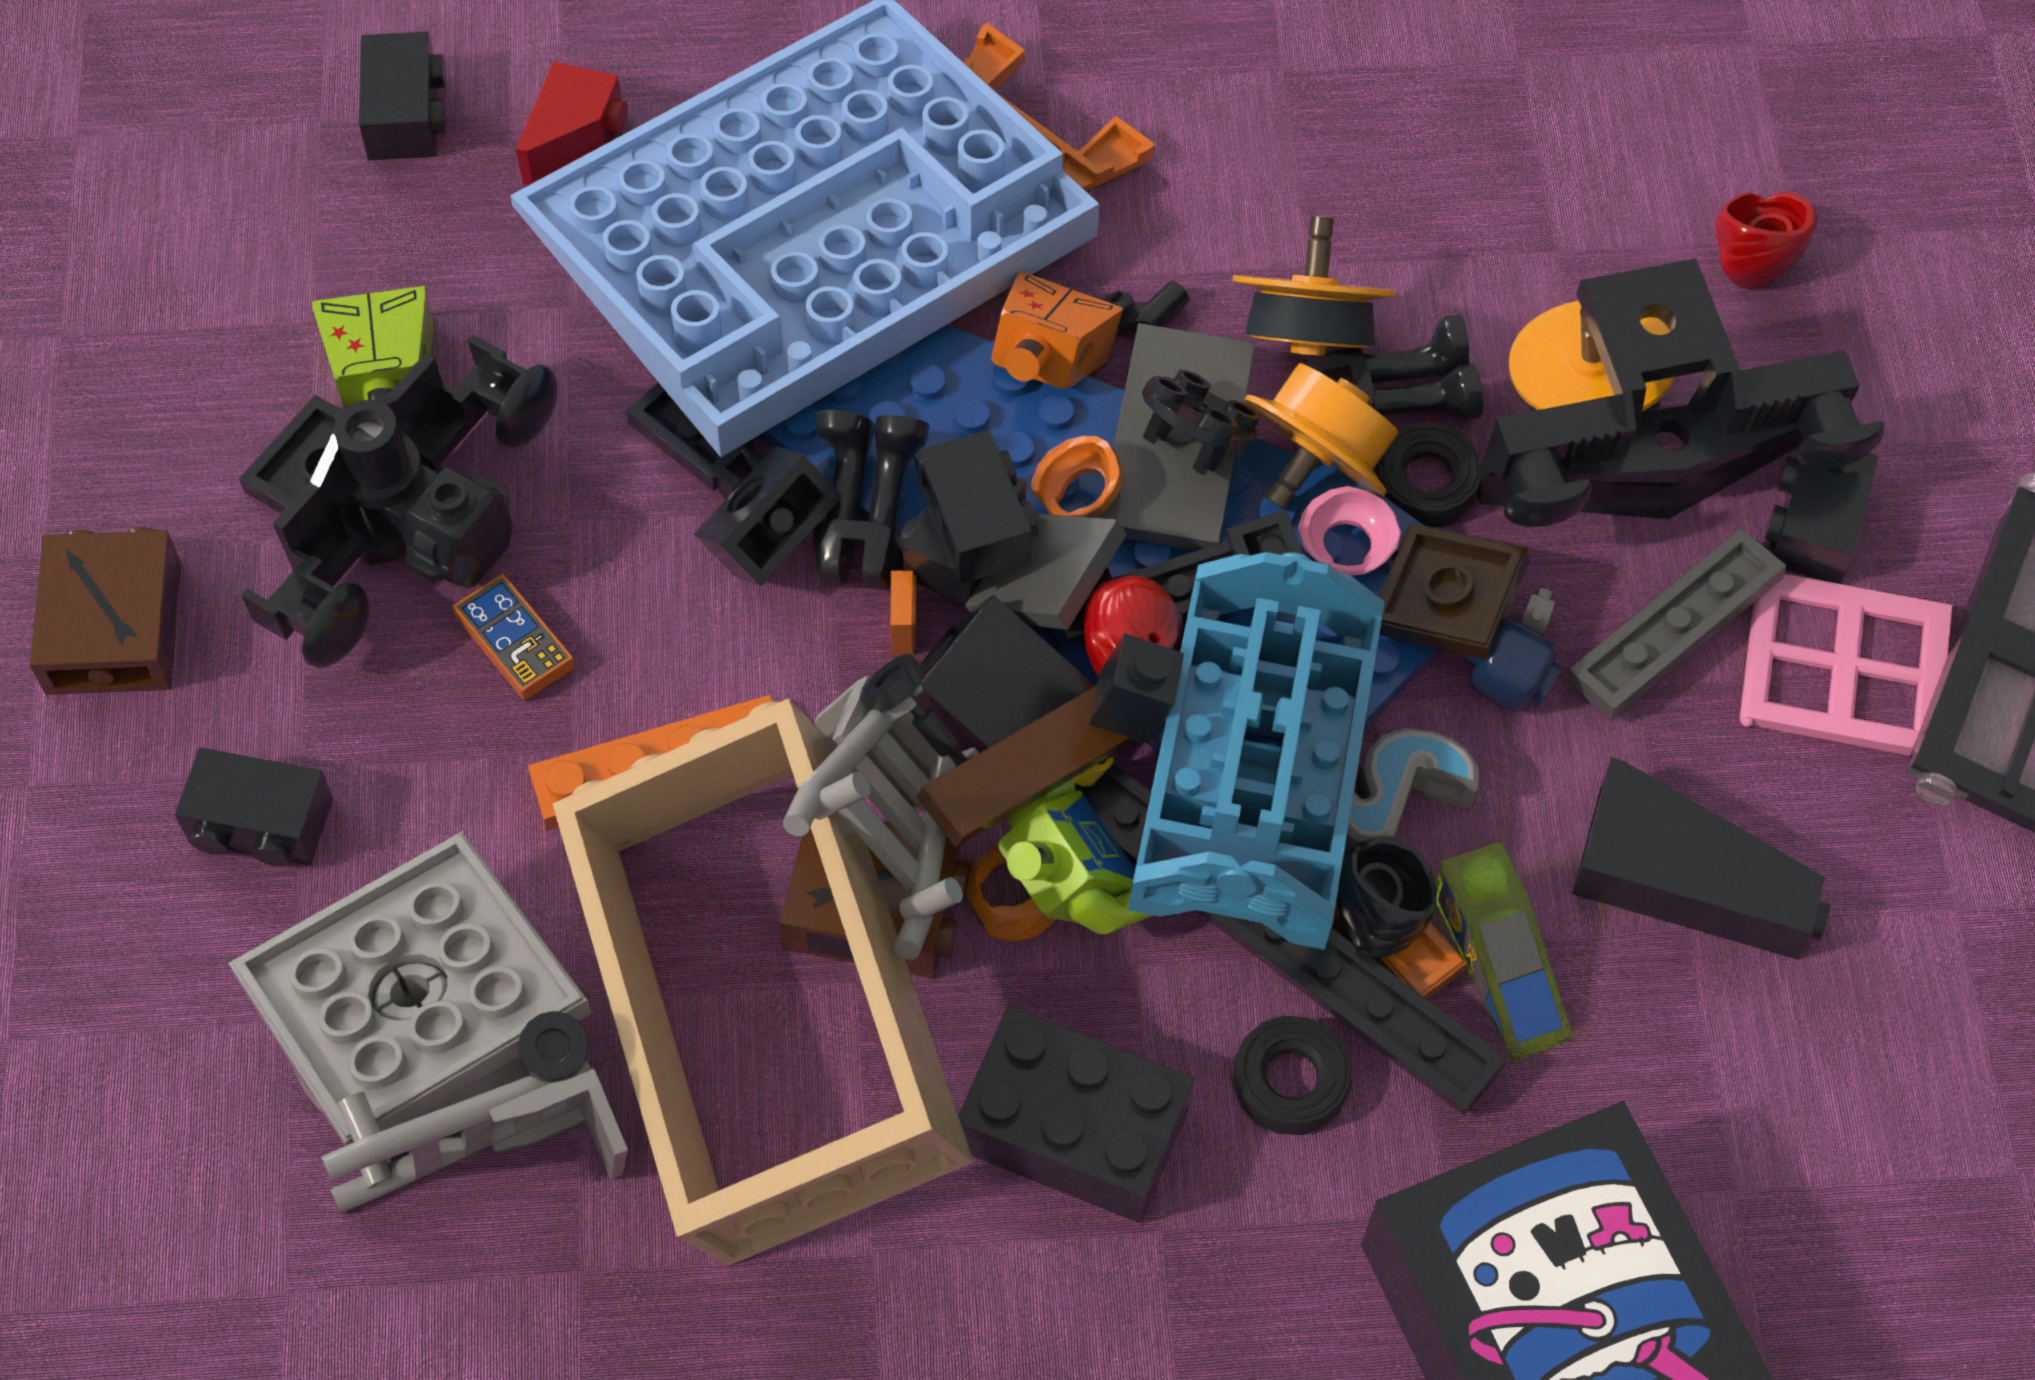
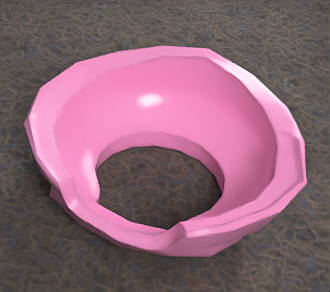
[1298,486,1401,576]

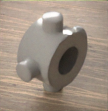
[1521,588,1556,636]

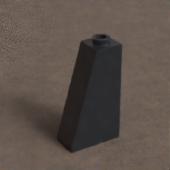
[1572,757,1830,960]

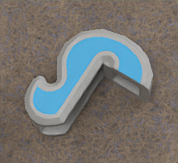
[1344,728,1479,851]

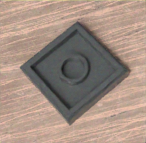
[965,513,1127,630]

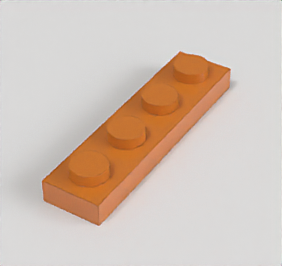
[527,695,772,830]

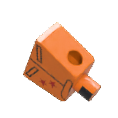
[991,271,1123,389]

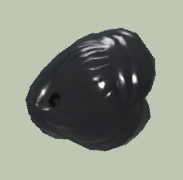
[1336,837,1437,959]

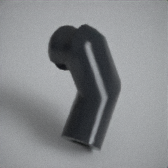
[1105,281,1190,334]

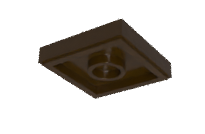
[1379,523,1529,659]

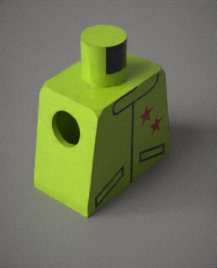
[312,286,434,408]

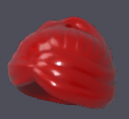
[1715,192,1818,289]
[1084,576,1184,676]

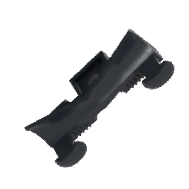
[1477,258,1884,527]

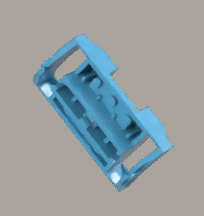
[1128,552,1385,950]

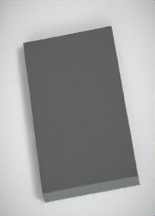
[1099,323,1255,551]

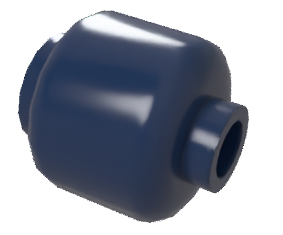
[1464,619,1562,712]

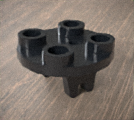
[1142,369,1260,476]

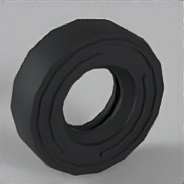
[1374,423,1481,526]
[1233,1016,1351,1135]

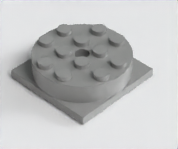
[228,831,592,1146]

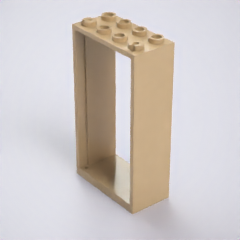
[552,698,974,1266]

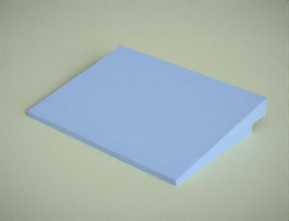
[510,0,1099,457]

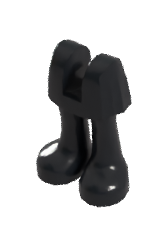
[1303,314,1483,419]
[813,410,930,591]

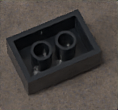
[958,1005,1194,1224]

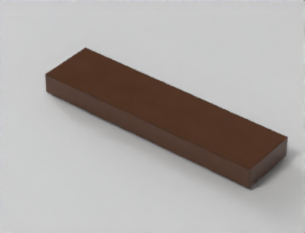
[916,686,1137,848]

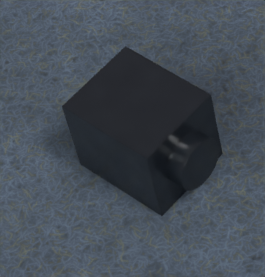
[1088,633,1184,744]

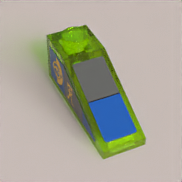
[1435,841,1573,1062]

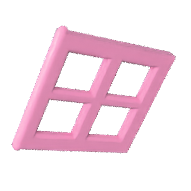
[1739,574,1952,756]

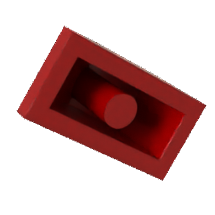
[516,61,628,185]

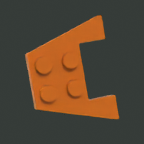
[963,22,1155,192]

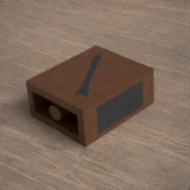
[30,527,181,695]
[779,822,971,979]

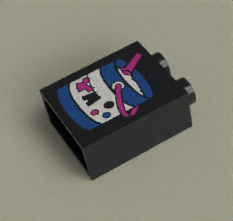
[1361,1101,1773,1380]

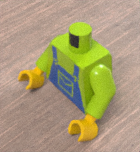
[998,757,1180,934]

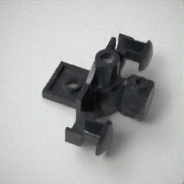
[239,335,558,668]

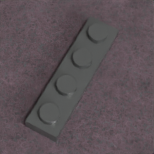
[1567,528,1786,721]

